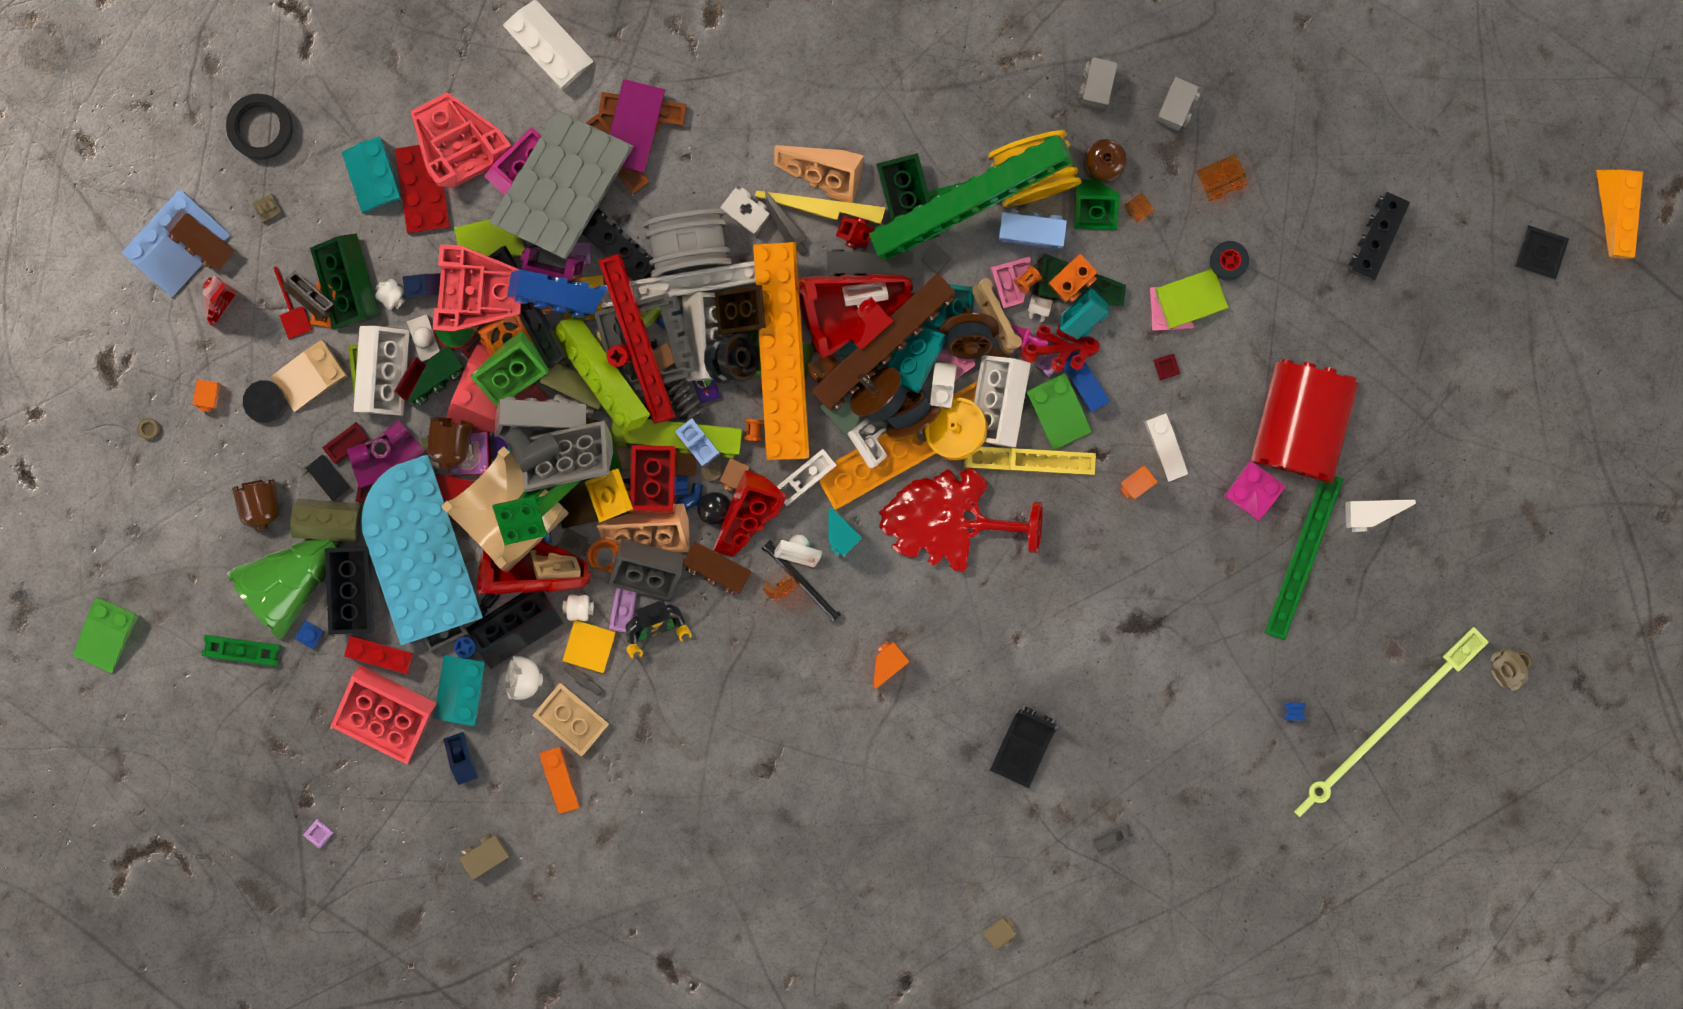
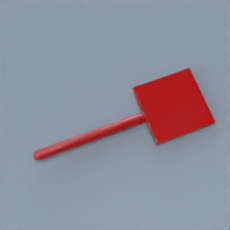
[273,266,312,339]

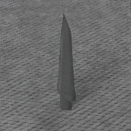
[765,190,807,255]

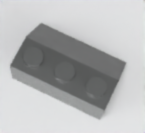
[608,538,684,601]

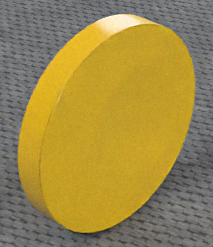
[925,398,987,460]

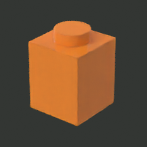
[193,379,221,412]

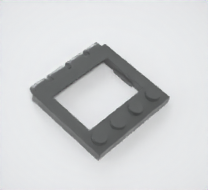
[594,293,697,391]

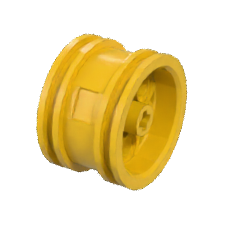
[988,130,1082,207]

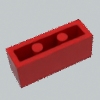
[344,636,415,674]

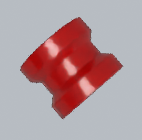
[606,344,631,367]

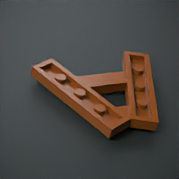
[586,92,687,195]

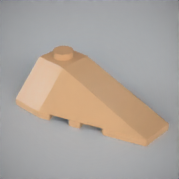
[774,145,864,203]
[597,504,690,553]

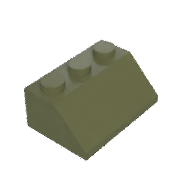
[540,361,603,412]
[290,499,362,543]

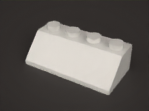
[503,0,594,91]
[682,292,733,381]
[353,326,409,416]
[974,355,1031,448]

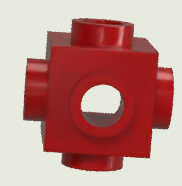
[836,216,874,249]

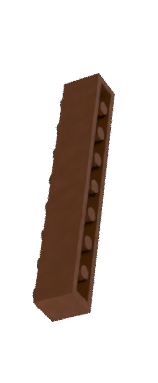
[812,273,957,411]

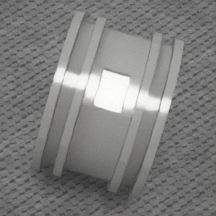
[643,209,732,277]

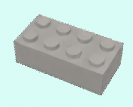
[494,397,586,437]

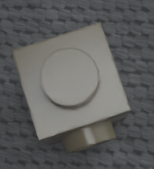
[982,917,1016,950]

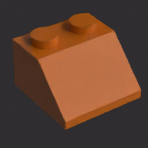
[873,641,909,689]

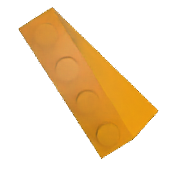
[1596,170,1643,259]

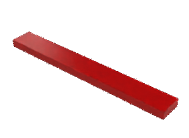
[598,253,675,424]

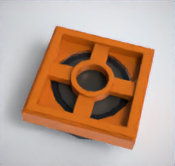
[478,315,535,356]

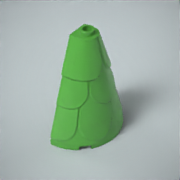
[227,539,340,640]

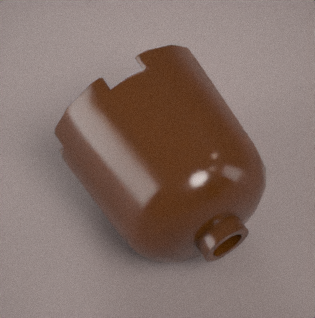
[1083,139,1127,183]
[427,417,473,469]
[232,478,279,530]

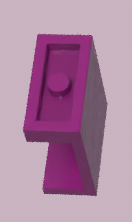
[520,245,586,281]

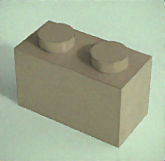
[459,834,510,880]

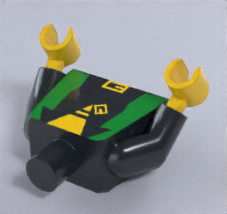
[625,600,692,660]

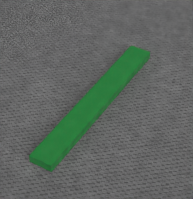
[1264,476,1344,640]

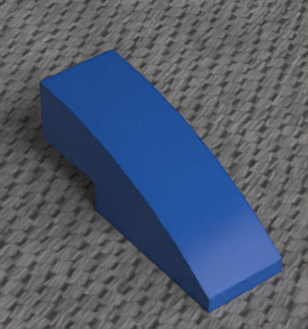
[1063,351,1110,413]

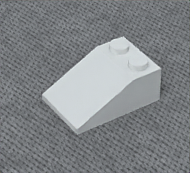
[1345,500,1416,532]

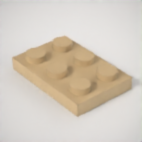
[532,682,609,757]

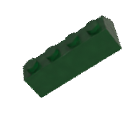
[876,153,939,242]
[310,233,380,330]

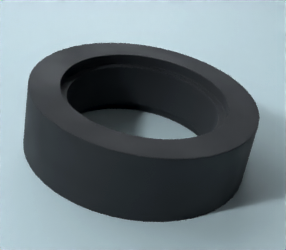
[226,94,293,160]

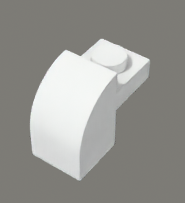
[930,362,957,408]

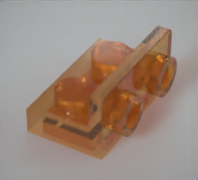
[1196,154,1248,201]
[763,577,798,601]

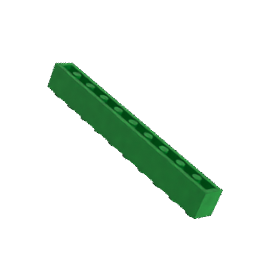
[869,135,1074,261]

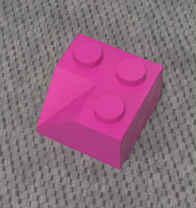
[1223,461,1286,521]

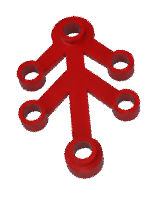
[1021,324,1100,372]

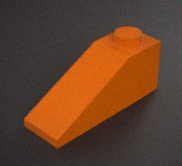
[1119,465,1157,500]
[539,746,580,814]

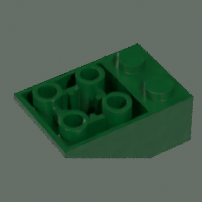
[408,346,465,406]

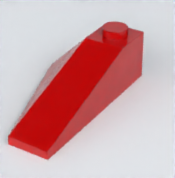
[202,275,238,327]
[713,470,786,557]

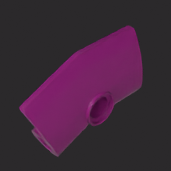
[346,420,424,488]

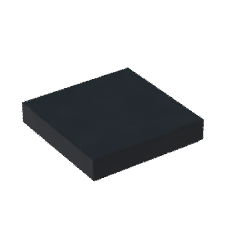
[1514,225,1569,280]

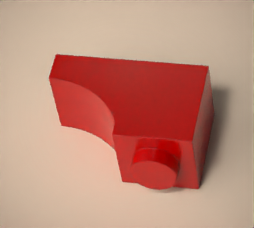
[850,297,893,350]

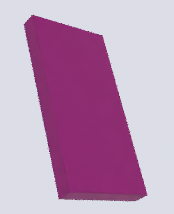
[610,79,665,173]

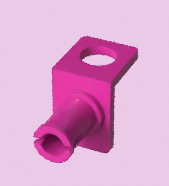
[1011,324,1048,350]

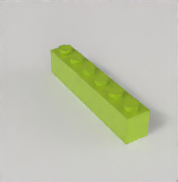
[554,317,650,434]
[612,419,742,459]

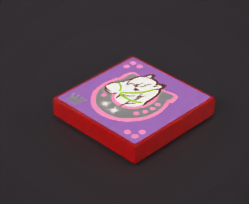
[448,431,491,476]

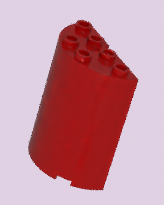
[1250,359,1359,484]

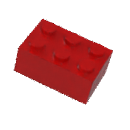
[630,445,677,514]

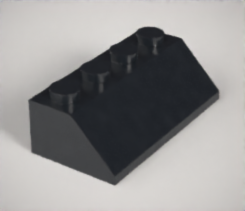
[325,546,374,635]
[466,591,564,669]

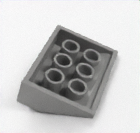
[523,421,613,492]

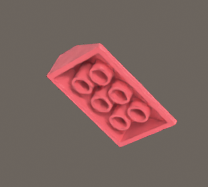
[330,665,437,764]

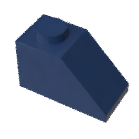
[402,273,441,300]
[443,732,478,785]

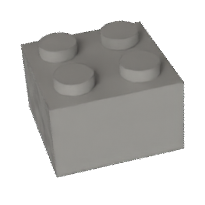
[1078,57,1118,110]
[1155,77,1200,131]

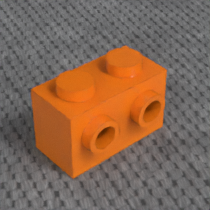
[1048,254,1098,303]

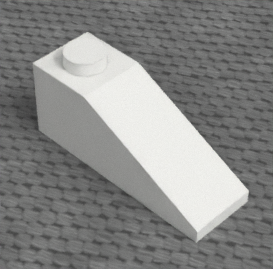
[1144,413,1188,482]
[777,449,837,508]

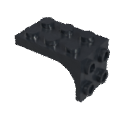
[990,706,1059,788]

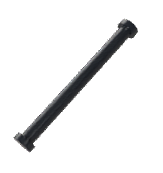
[761,540,841,623]

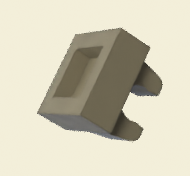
[252,194,282,223]

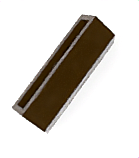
[282,271,334,322]

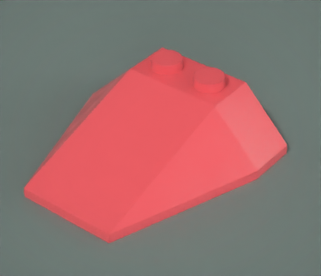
[411,92,511,187]
[433,244,521,332]
[446,343,549,433]

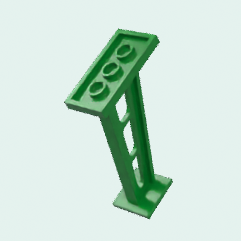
[492,430,622,545]

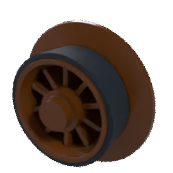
[939,307,999,359]
[850,367,906,422]
[886,390,941,442]

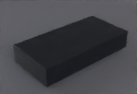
[306,455,350,501]

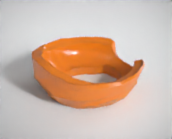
[587,539,619,573]

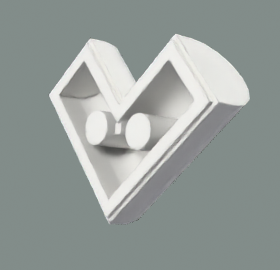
[847,417,887,469]

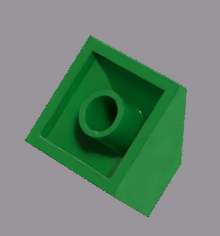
[1074,179,1120,230]

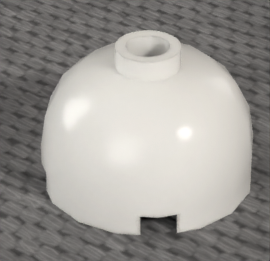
[506,656,543,700]

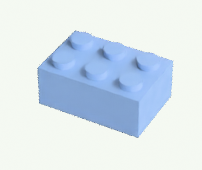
[998,209,1067,250]

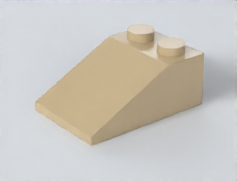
[271,340,348,412]

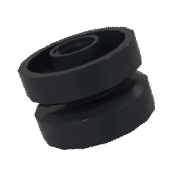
[704,334,759,384]

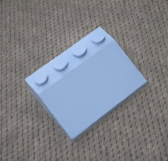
[121,189,230,298]

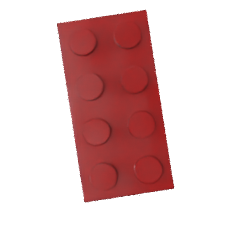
[395,145,450,234]

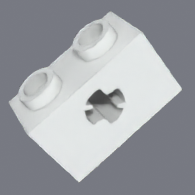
[720,188,770,236]

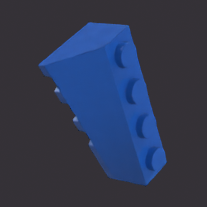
[507,269,607,318]

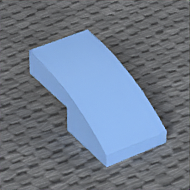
[675,418,720,468]

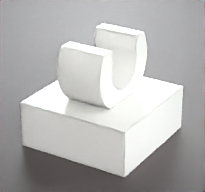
[1028,295,1053,322]

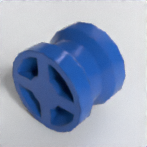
[454,637,477,658]
[1284,702,1306,720]

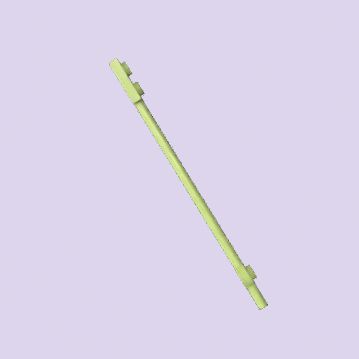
[1294,627,1489,818]

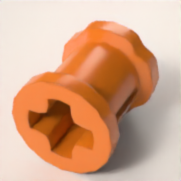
[1014,265,1042,294]
[743,419,764,442]

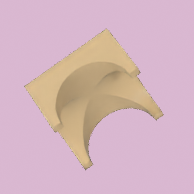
[441,447,569,573]

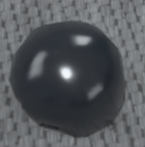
[697,492,731,525]

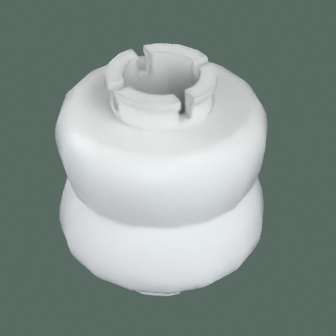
[375,279,406,310]
[563,594,594,621]

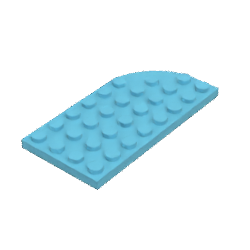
[362,454,483,645]

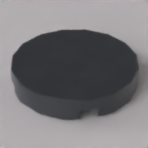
[243,380,286,423]

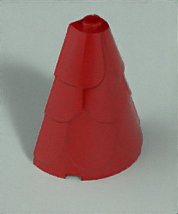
[799,274,913,358]
[477,540,591,594]

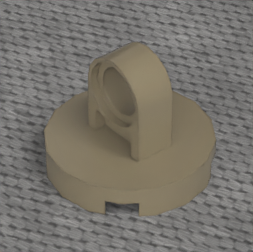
[1490,648,1533,691]

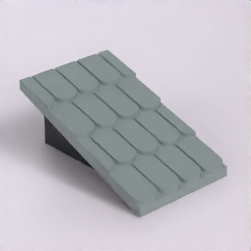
[489,110,634,259]

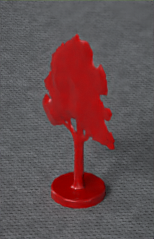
[879,468,1043,572]

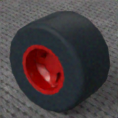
[1210,241,1249,280]

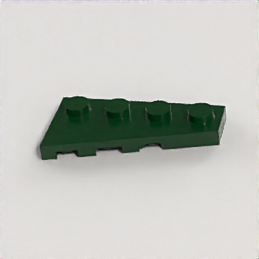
[1038,253,1126,307]

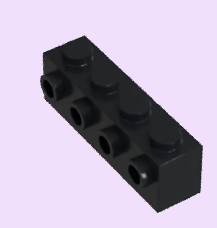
[1348,192,1410,282]
[582,208,655,281]

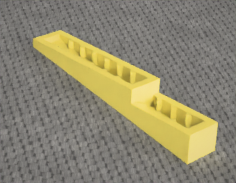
[755,190,886,226]
[964,447,1096,475]

